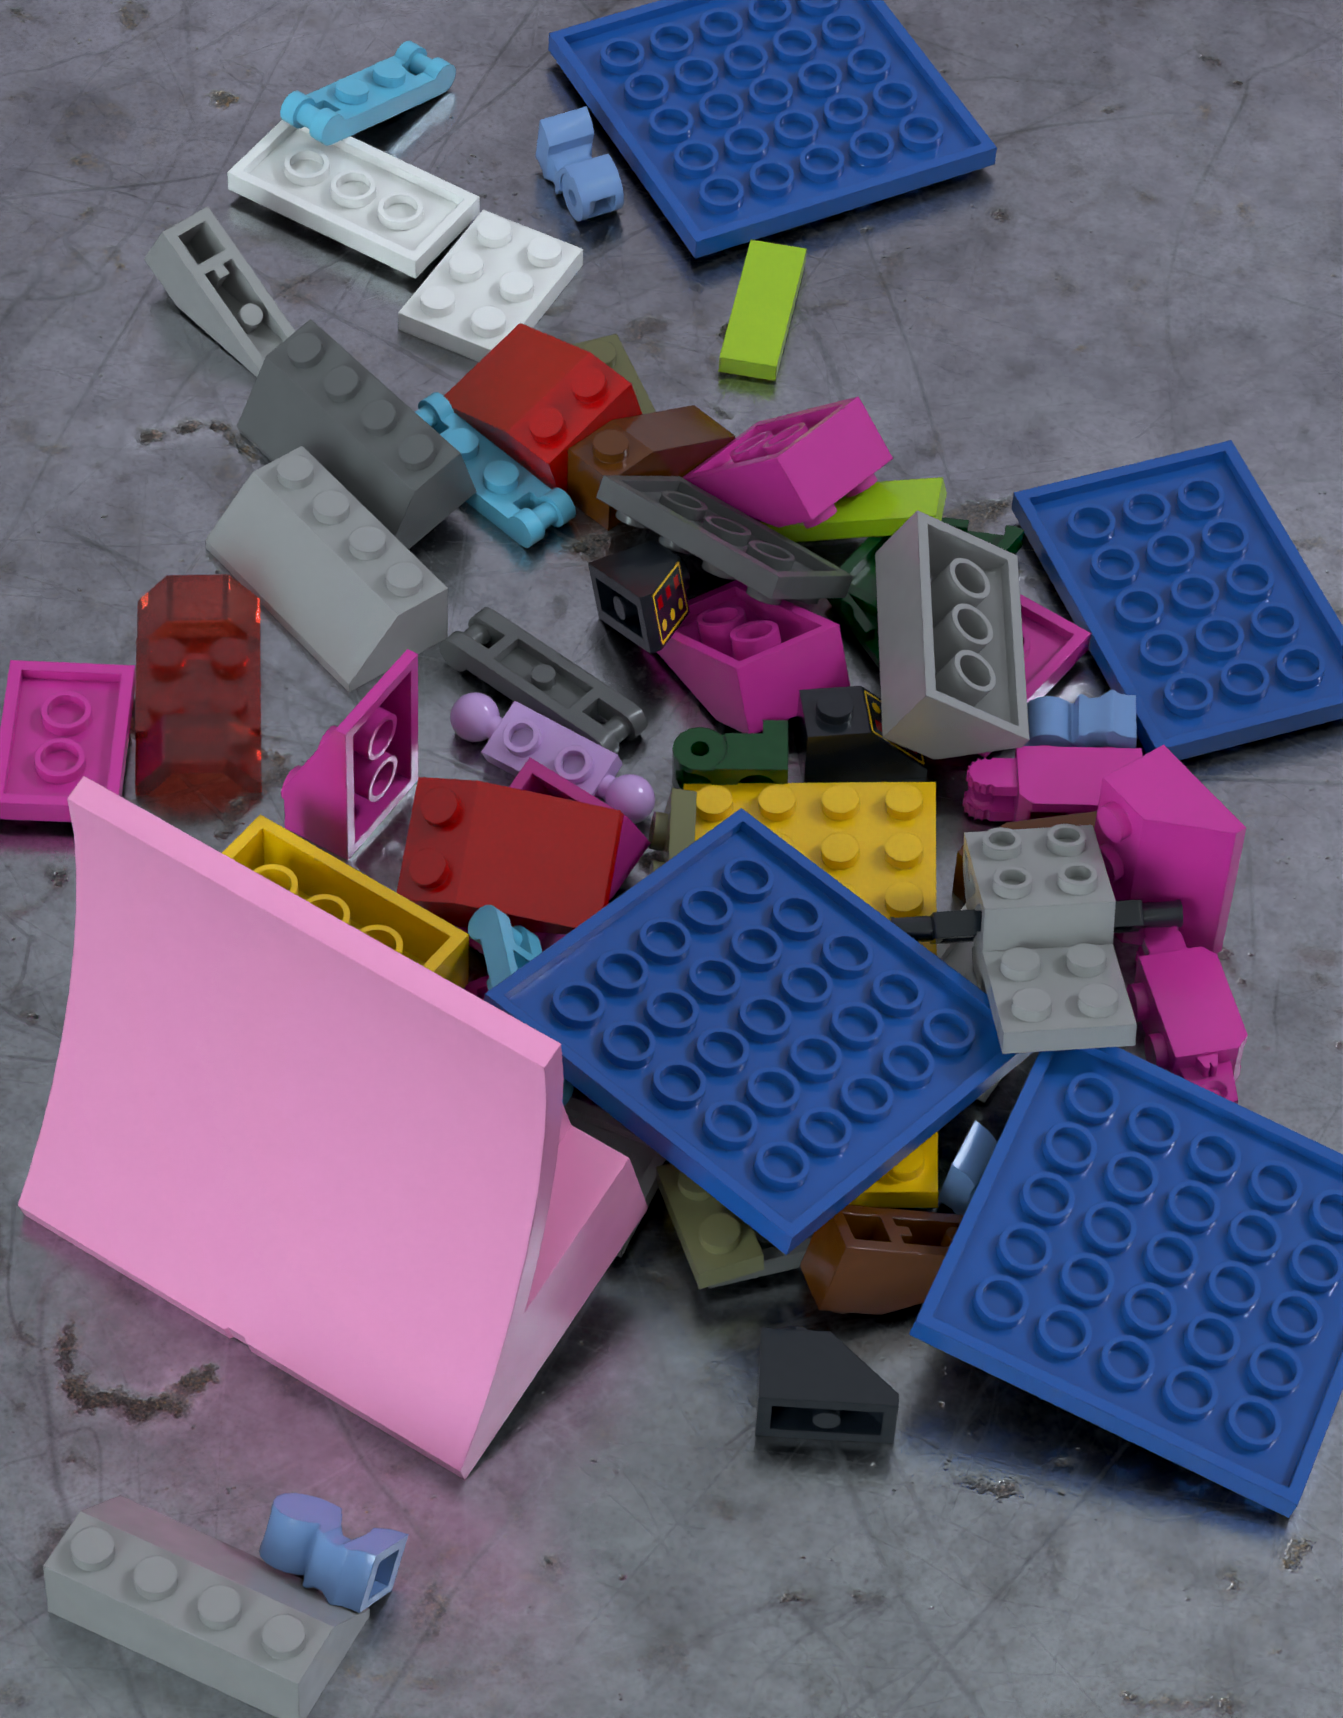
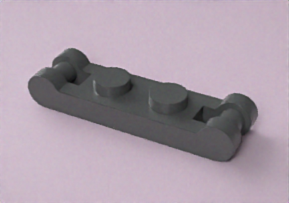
[439,607,648,754]

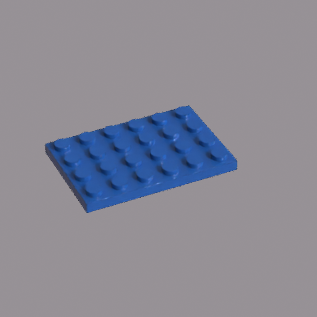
[1011,440,1343,760]

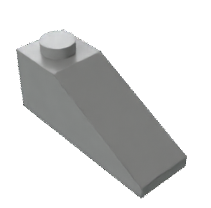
[144,206,296,377]

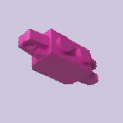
[963,745,1142,822]
[1126,926,1248,1104]

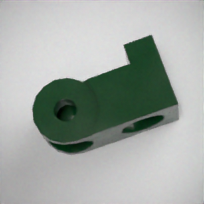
[672,720,788,789]

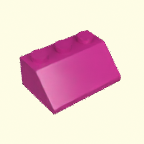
[1094,745,1246,954]

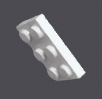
[398,210,583,362]

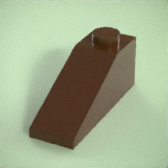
[567,405,735,531]
[800,1205,963,1315]

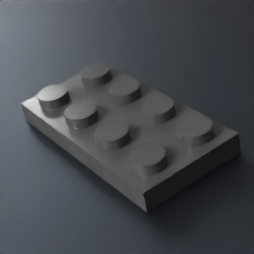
[596,475,853,605]

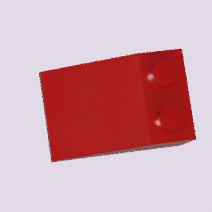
[444,323,642,493]
[396,777,624,935]

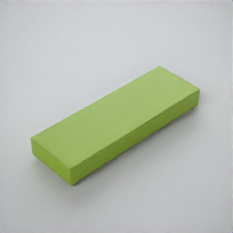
[718,240,807,381]
[760,477,947,542]

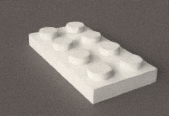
[227,120,480,279]

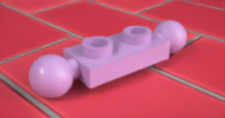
[450,692,655,824]

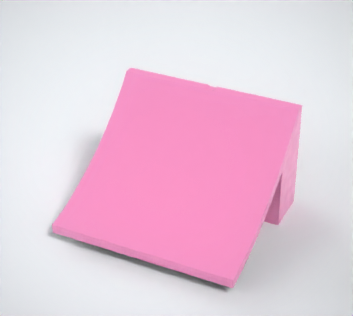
[18,776,648,1480]

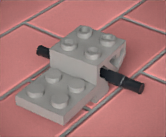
[889,824,1183,1054]

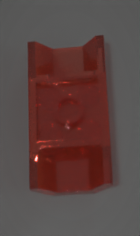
[135,574,262,795]

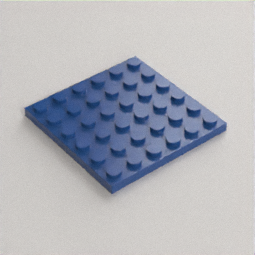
[548,0,997,259]
[484,808,1033,1255]
[909,1047,1343,1518]

